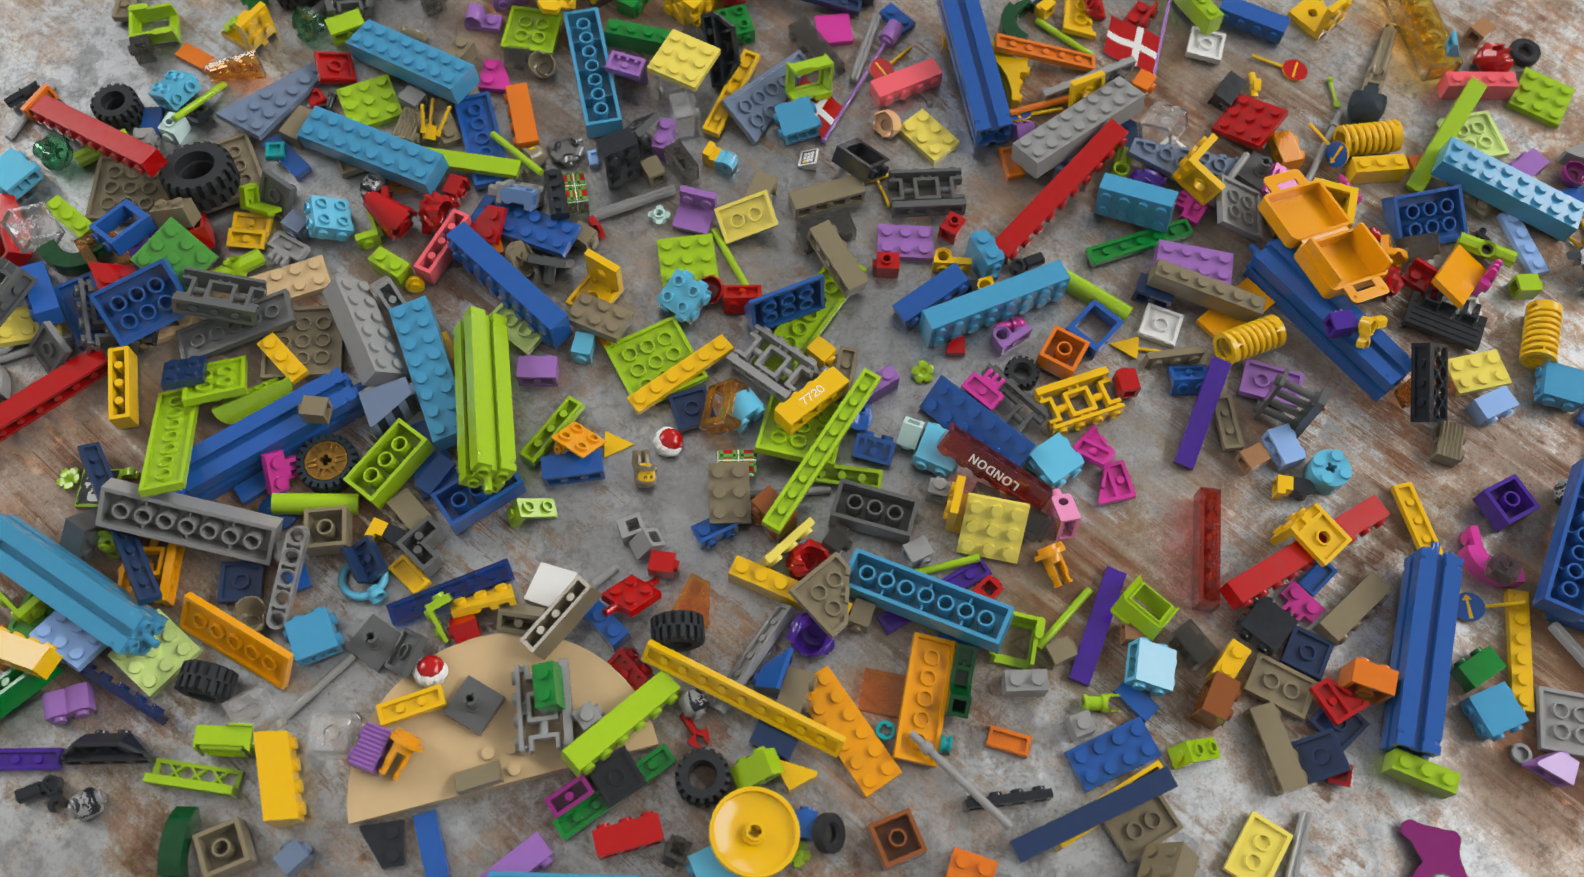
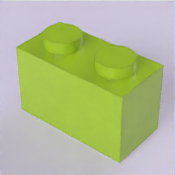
[324,8,365,46]
[368,246,414,289]
[730,746,785,789]

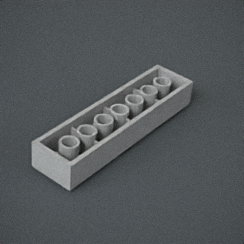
[1011,76,1145,179]
[95,478,284,565]

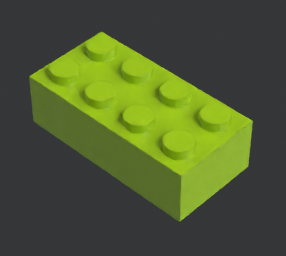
[343,418,436,510]

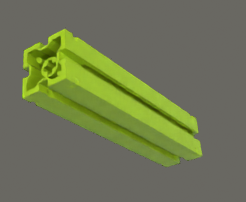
[453,306,517,494]

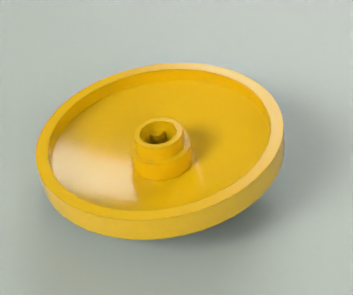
[708,786,800,877]

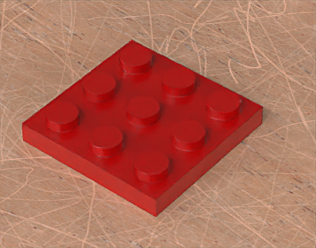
[1211,93,1288,150]

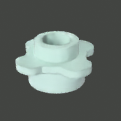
[648,205,670,225]

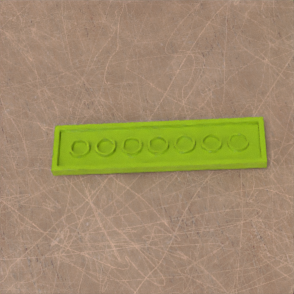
[752,264,867,384]
[138,389,200,498]

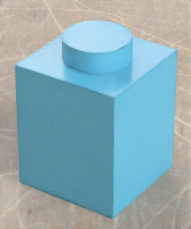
[570,331,597,364]

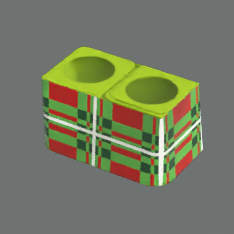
[563,171,589,215]
[716,450,757,478]

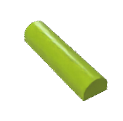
[1065,270,1134,323]
[518,396,585,468]
[814,464,883,489]
[271,493,360,515]

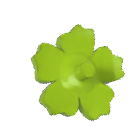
[222,16,239,34]
[911,360,934,384]
[56,467,81,490]
[789,840,812,869]

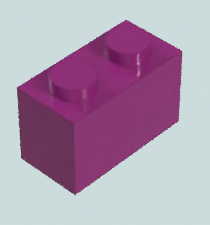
[544,773,595,819]

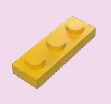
[256,332,310,386]
[376,683,447,727]

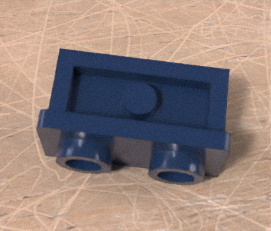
[341,535,389,584]

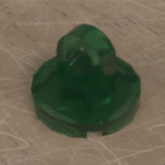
[292,6,327,43]
[32,133,73,171]

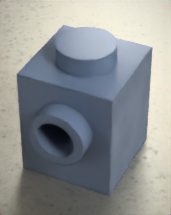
[280,209,309,243]
[272,838,315,877]

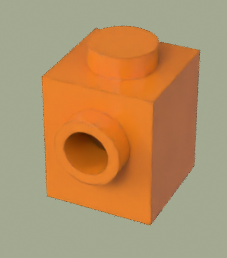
[1131,68,1157,98]

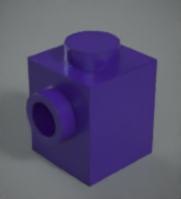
[1322,309,1358,339]

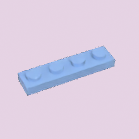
[1496,212,1550,276]

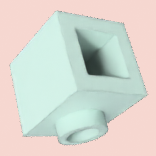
[158,111,192,144]
[896,416,925,450]

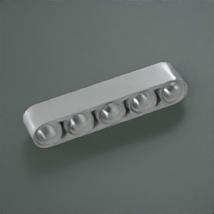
[266,525,310,630]

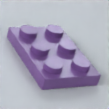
[877,224,933,262]
[1237,359,1305,409]

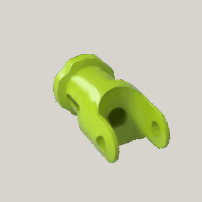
[98,531,120,559]
[1081,693,1121,713]

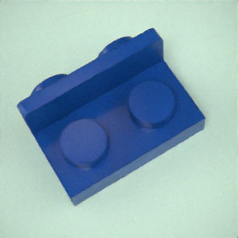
[1167,365,1207,395]
[851,430,896,466]
[691,518,738,550]

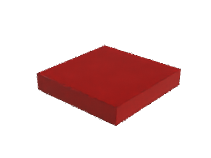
[313,51,357,84]

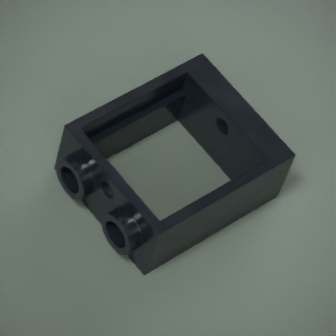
[831,138,891,184]

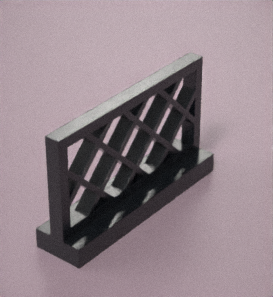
[1410,342,1448,422]

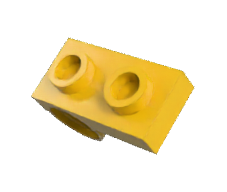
[932,247,972,274]

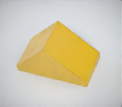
[779,760,818,795]

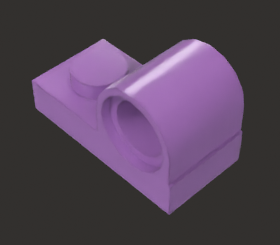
[464,3,504,34]
[990,323,1033,357]

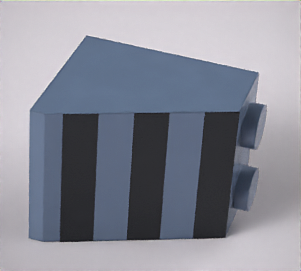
[358,377,420,440]

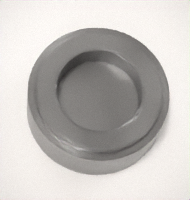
[1507,743,1532,766]

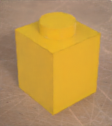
[806,335,837,368]

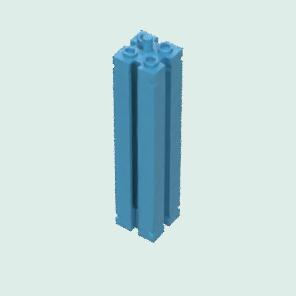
[0,512,168,656]

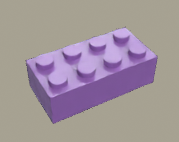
[1152,239,1234,285]

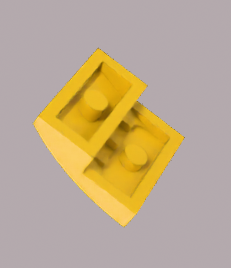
[226,212,274,250]

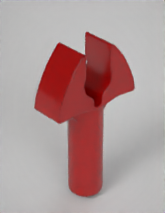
[679,713,709,750]

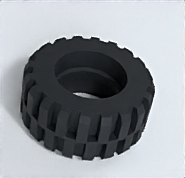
[159,141,241,212]

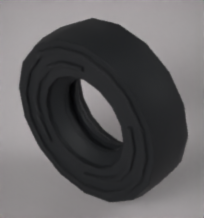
[1509,38,1541,68]
[812,812,846,854]

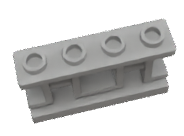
[726,324,819,403]
[511,658,575,756]

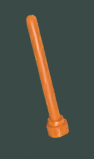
[1009,92,1086,117]

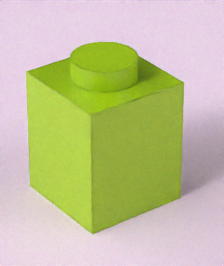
[1507,273,1543,300]

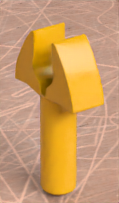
[1248,72,1261,97]

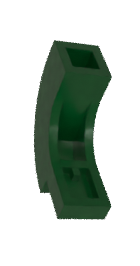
[998,0,1032,40]
[36,239,114,277]
[946,641,978,719]
[157,806,201,877]

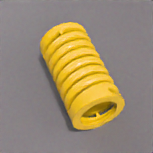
[1332,120,1404,157]
[1519,299,1563,370]
[1213,314,1287,365]

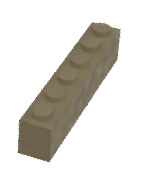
[1146,258,1266,323]

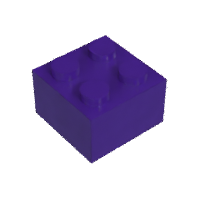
[1473,474,1541,533]

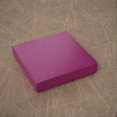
[814,13,853,47]

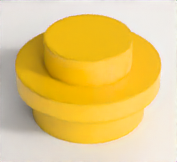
[405,275,425,293]

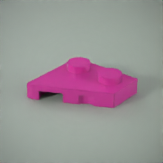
[478,59,511,94]
[1072,425,1116,470]
[1097,460,1136,507]

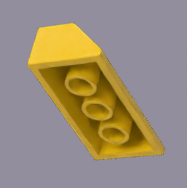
[253,731,307,829]

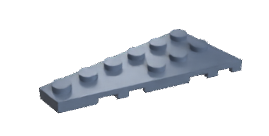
[721,50,808,145]
[215,61,321,141]
[1126,138,1240,185]

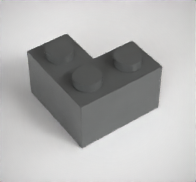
[60,506,110,562]
[396,515,446,579]

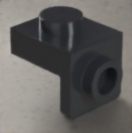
[180,96,214,125]

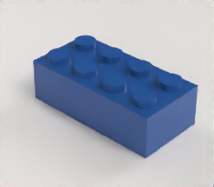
[431,472,527,535]

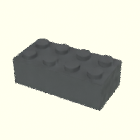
[829,478,920,544]

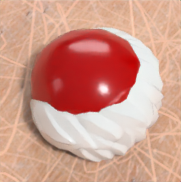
[653,427,683,458]
[412,655,448,688]

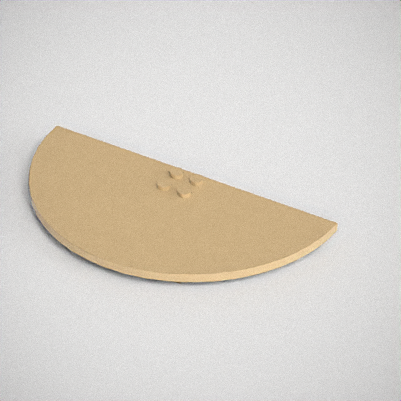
[347,633,659,825]

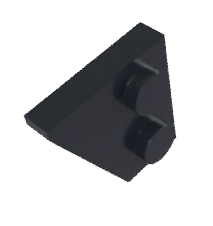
[359,820,407,870]

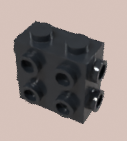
[1234,596,1298,657]

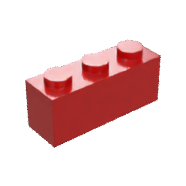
[592,811,665,861]

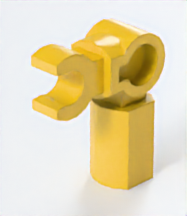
[1355,315,1388,349]

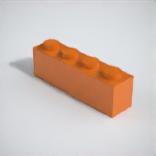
[503,82,540,151]

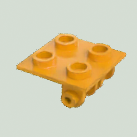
[551,421,606,459]

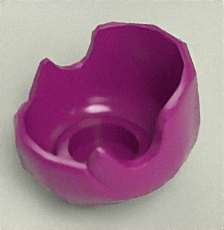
[1560,161,1584,188]

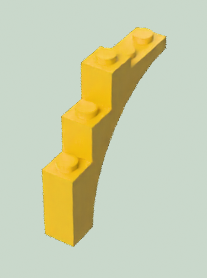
[942,32,1030,110]

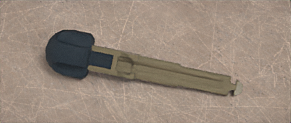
[1347,22,1398,124]

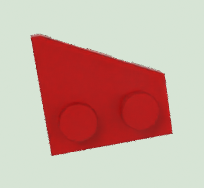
[471,205,508,246]
[88,262,136,290]
[1308,677,1370,726]

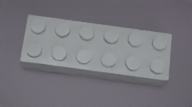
[322,277,408,387]

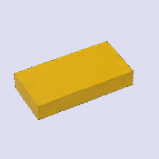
[388,554,432,597]

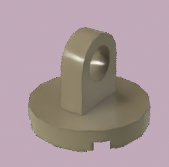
[504,240,535,278]

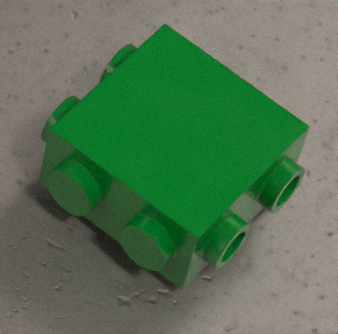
[712,4,755,46]

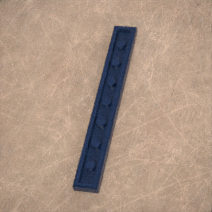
[1009,766,1178,863]

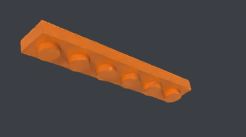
[994,33,1095,73]

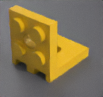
[663,0,722,32]
[1287,0,1353,41]
[221,1,278,56]
[1068,70,1106,108]
[1171,133,1225,206]
[1313,177,1359,229]
[565,248,624,308]
[942,475,968,534]
[1269,503,1352,567]

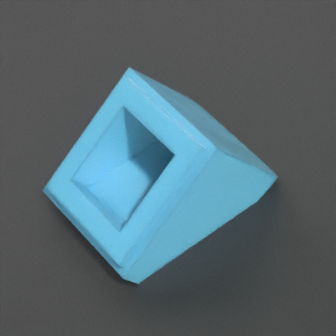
[1445,31,1460,57]

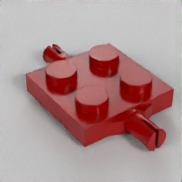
[601,574,662,618]

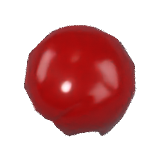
[701,275,725,305]

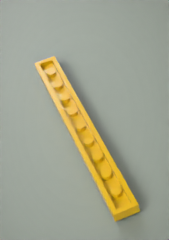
[641,639,846,758]

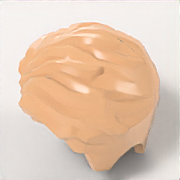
[873,110,901,139]

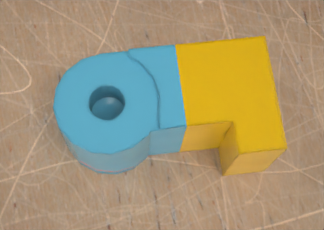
[702,141,739,173]

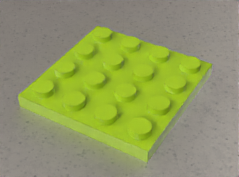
[604,315,709,404]
[754,395,840,470]

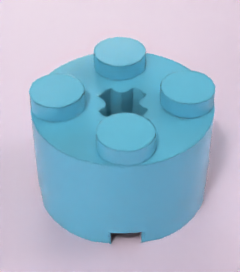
[719,388,765,435]
[1303,449,1352,495]

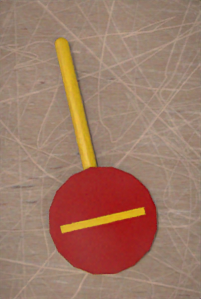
[869,46,912,79]
[1251,54,1308,82]

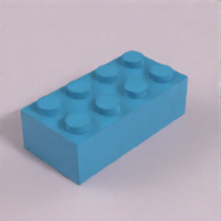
[1094,172,1178,233]

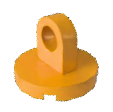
[1381,234,1408,267]

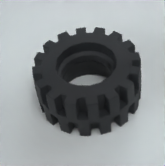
[1003,355,1040,391]

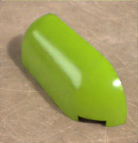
[211,377,293,424]

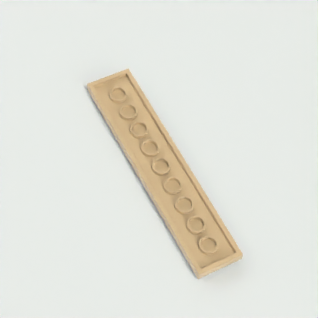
[139,255,331,349]

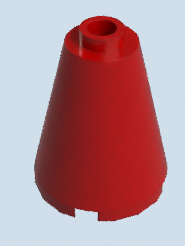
[363,191,418,241]

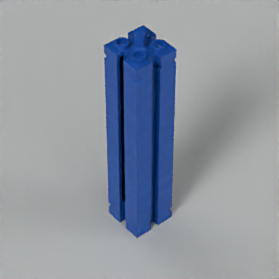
[936,0,1013,148]
[1243,238,1411,402]
[172,367,368,501]
[1379,542,1464,760]

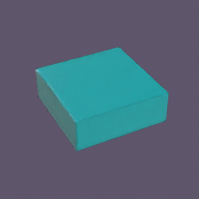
[265,141,286,162]

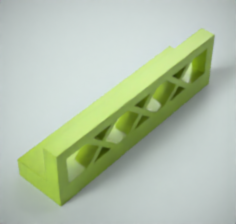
[142,758,246,799]

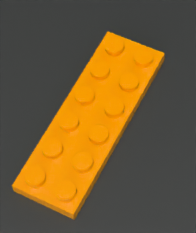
[179,592,294,690]
[892,632,956,768]
[807,665,902,798]

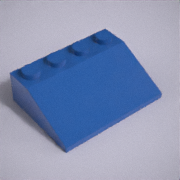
[1382,184,1468,250]
[88,257,186,347]
[744,274,825,331]

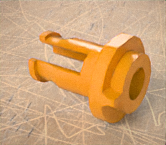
[1034,541,1073,589]
[378,727,424,781]

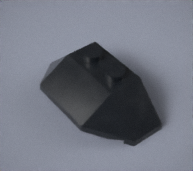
[701,12,741,88]
[58,730,157,766]

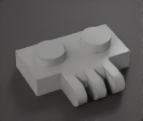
[267,230,311,268]

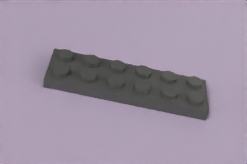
[175,288,297,359]

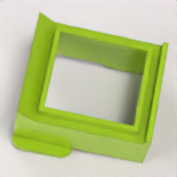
[128,2,180,49]
[785,53,834,101]
[1110,574,1179,641]
[988,611,1046,670]
[192,723,256,760]

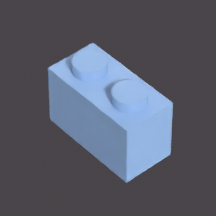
[1465,385,1519,427]
[1261,423,1307,472]

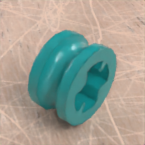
[875,720,895,742]
[939,734,953,756]

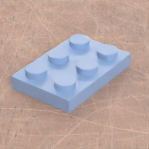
[28,610,107,672]

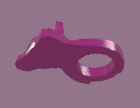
[1401,819,1468,877]

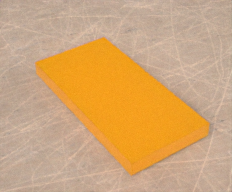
[1431,244,1486,309]
[1195,277,1275,338]

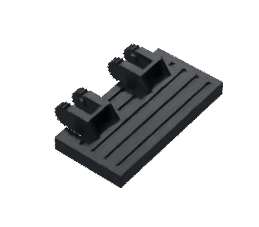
[1401,285,1488,352]

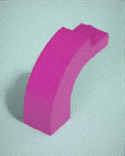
[1458,525,1526,589]

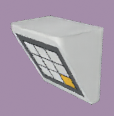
[798,149,819,171]

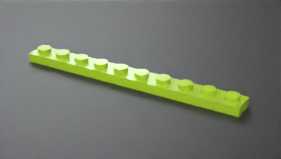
[761,368,882,534]

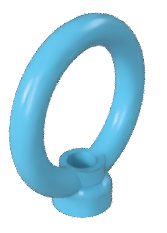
[338,563,389,604]

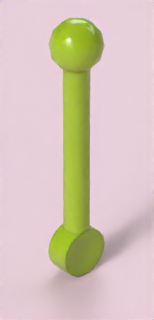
[1326,76,1341,109]

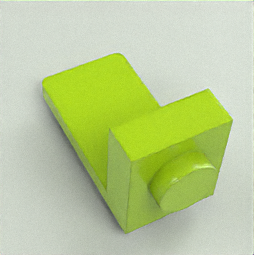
[238,182,282,217]
[354,210,384,251]
[506,498,558,528]
[0,590,50,625]
[424,591,453,643]
[1167,737,1221,770]

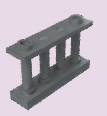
[1253,368,1332,439]

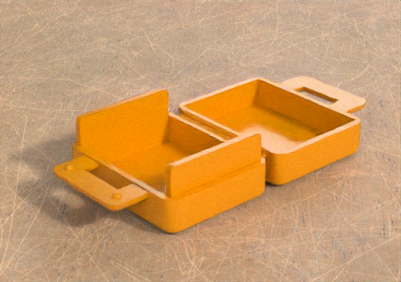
[1258,169,1393,304]

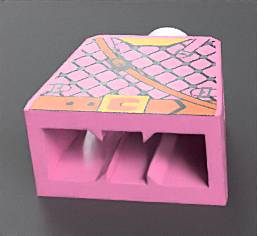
[1047,489,1081,541]

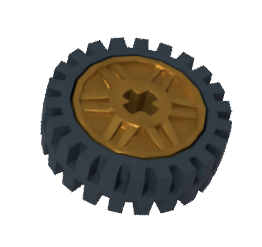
[296,433,360,493]

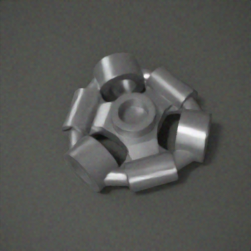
[547,134,585,168]

